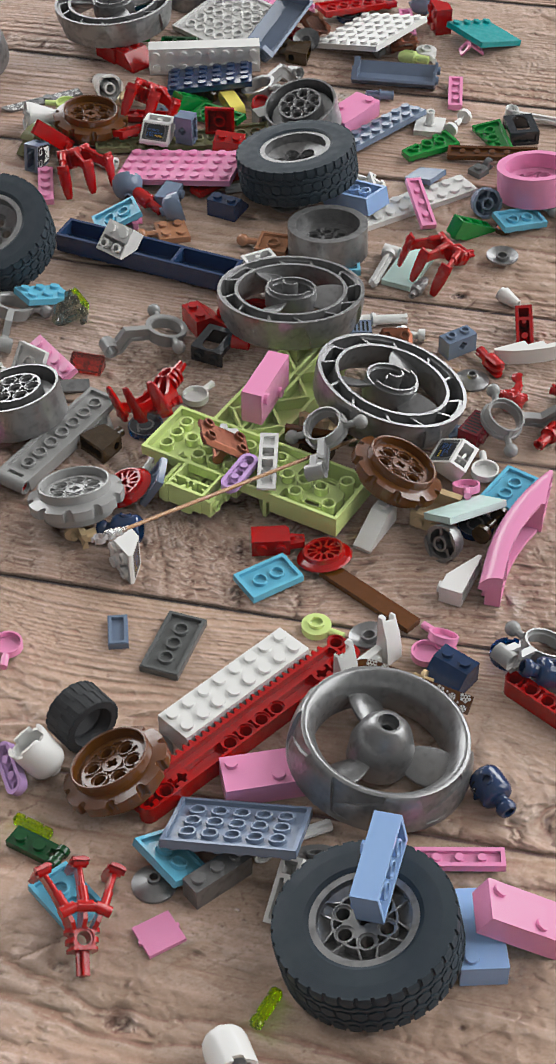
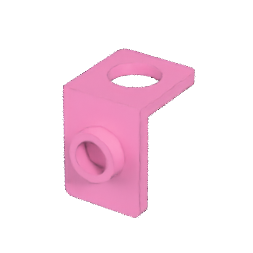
[459,40,484,56]

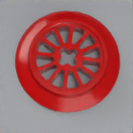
[114,467,151,508]
[297,537,353,573]

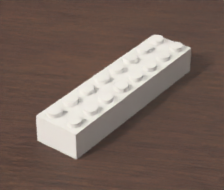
[148,38,260,75]
[158,628,309,750]

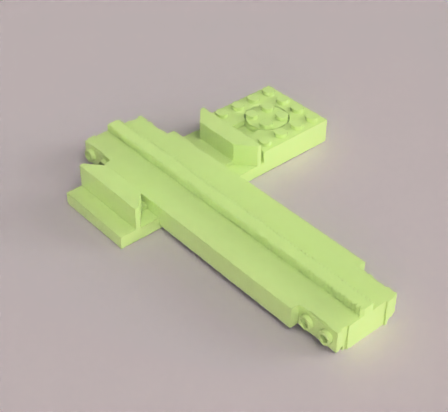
[141,347,371,537]

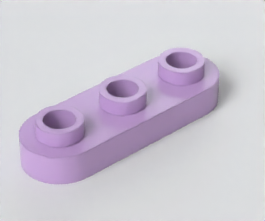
[221,453,258,494]
[0,741,28,796]

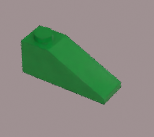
[171,90,212,112]
[446,214,495,241]

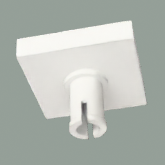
[413,109,446,137]
[11,341,50,367]

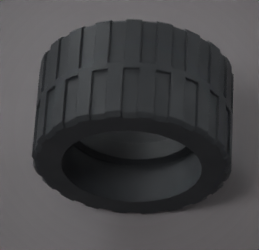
[46,680,118,753]

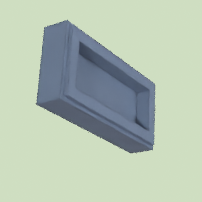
[107,614,129,650]

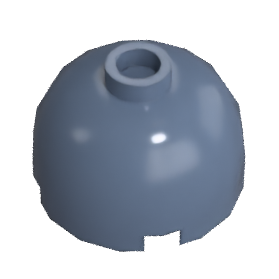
[408,0,430,15]
[112,171,143,200]
[470,187,502,219]
[159,191,186,221]

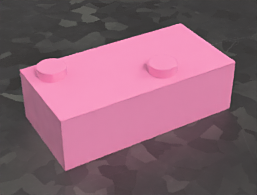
[338,92,380,131]
[241,350,289,425]
[219,748,305,803]
[472,878,556,960]

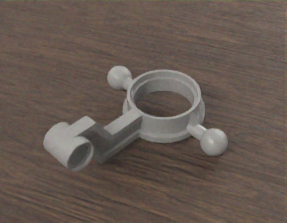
[236,63,304,103]
[0,291,53,354]
[99,304,188,358]
[480,383,556,458]
[285,406,368,482]
[490,620,556,673]

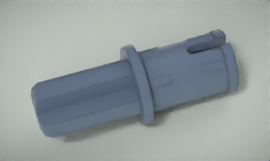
[365,89,394,100]

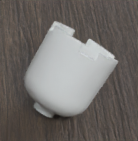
[8,723,64,780]
[202,1024,259,1064]

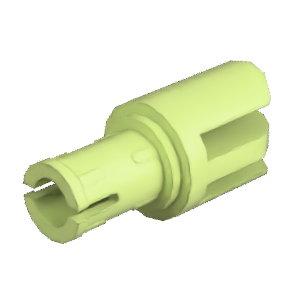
[398,50,430,64]

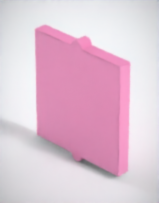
[132,910,187,959]

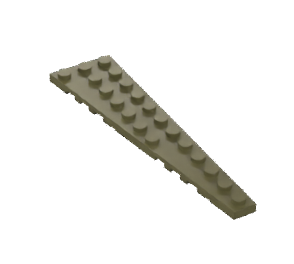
[94,121,268,154]

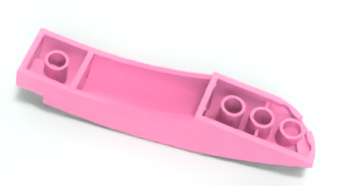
[478,470,553,607]

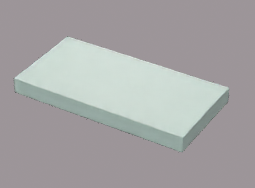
[381,249,434,292]
[424,495,507,525]

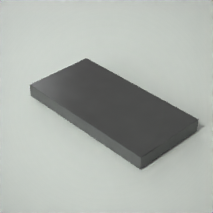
[139,611,207,681]

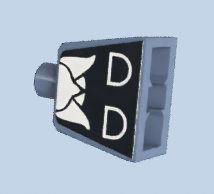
[24,139,51,173]

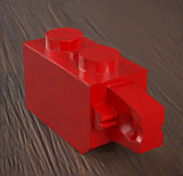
[251,525,305,557]

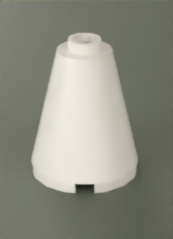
[92,73,124,102]
[22,101,56,130]

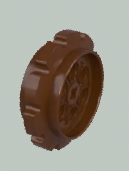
[53,95,128,145]
[351,435,441,508]
[63,726,171,817]

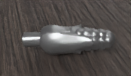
[408,277,429,299]

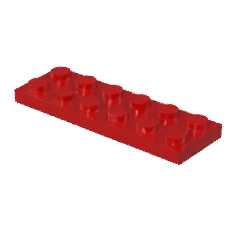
[315,0,397,18]

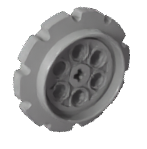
[27,466,125,528]

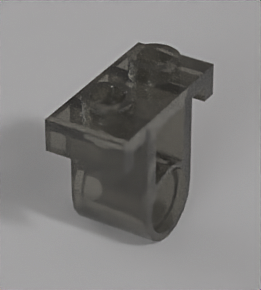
[52,289,89,326]

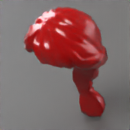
[499,372,528,412]

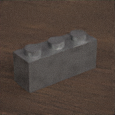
[182,853,252,910]

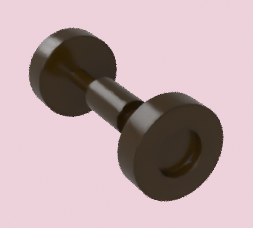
[472,508,508,544]

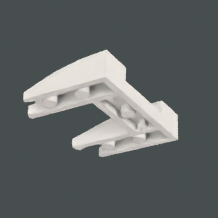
[333,612,402,674]

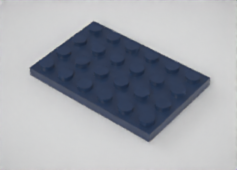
[167,60,252,95]

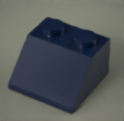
[207,192,249,222]
[426,644,480,693]

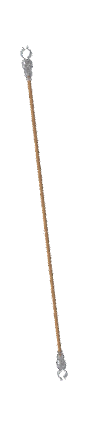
[91,438,359,545]

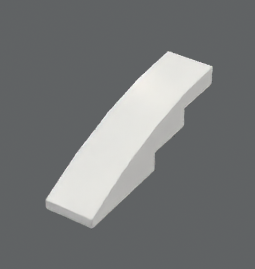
[494,341,556,364]
[257,433,279,491]

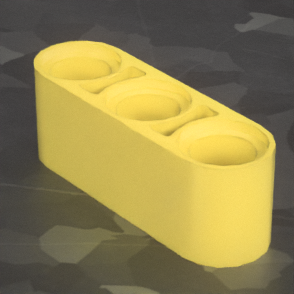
[218,89,246,114]

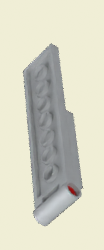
[0,387,114,494]

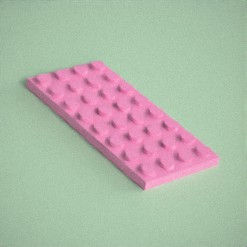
[117,149,238,187]

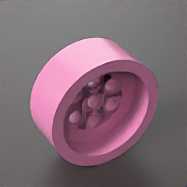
[497,150,556,210]

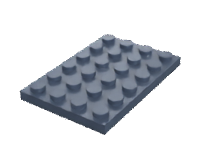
[159,796,313,860]

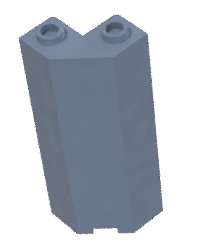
[248,0,314,62]
[351,56,441,90]

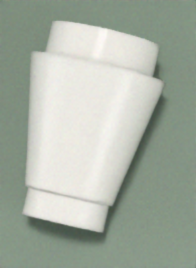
[496,287,521,309]

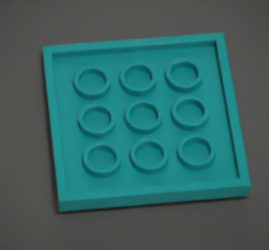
[446,18,522,48]

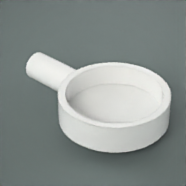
[416,44,437,64]
[182,380,215,407]
[471,450,499,483]

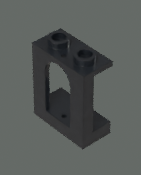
[502,113,540,146]
[191,323,233,368]

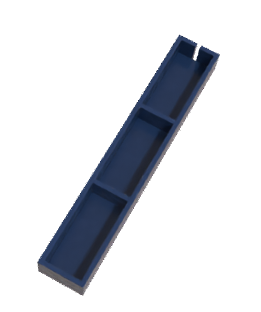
[56,218,243,290]

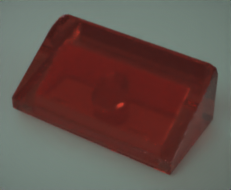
[70,351,106,376]

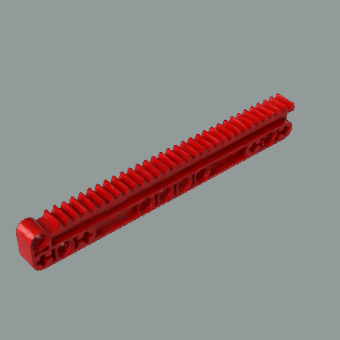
[134,635,360,824]

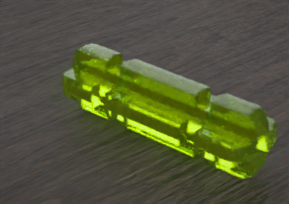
[69,287,89,310]
[13,812,54,840]
[249,986,283,1030]

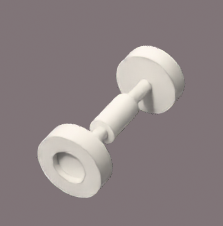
[443,108,472,137]

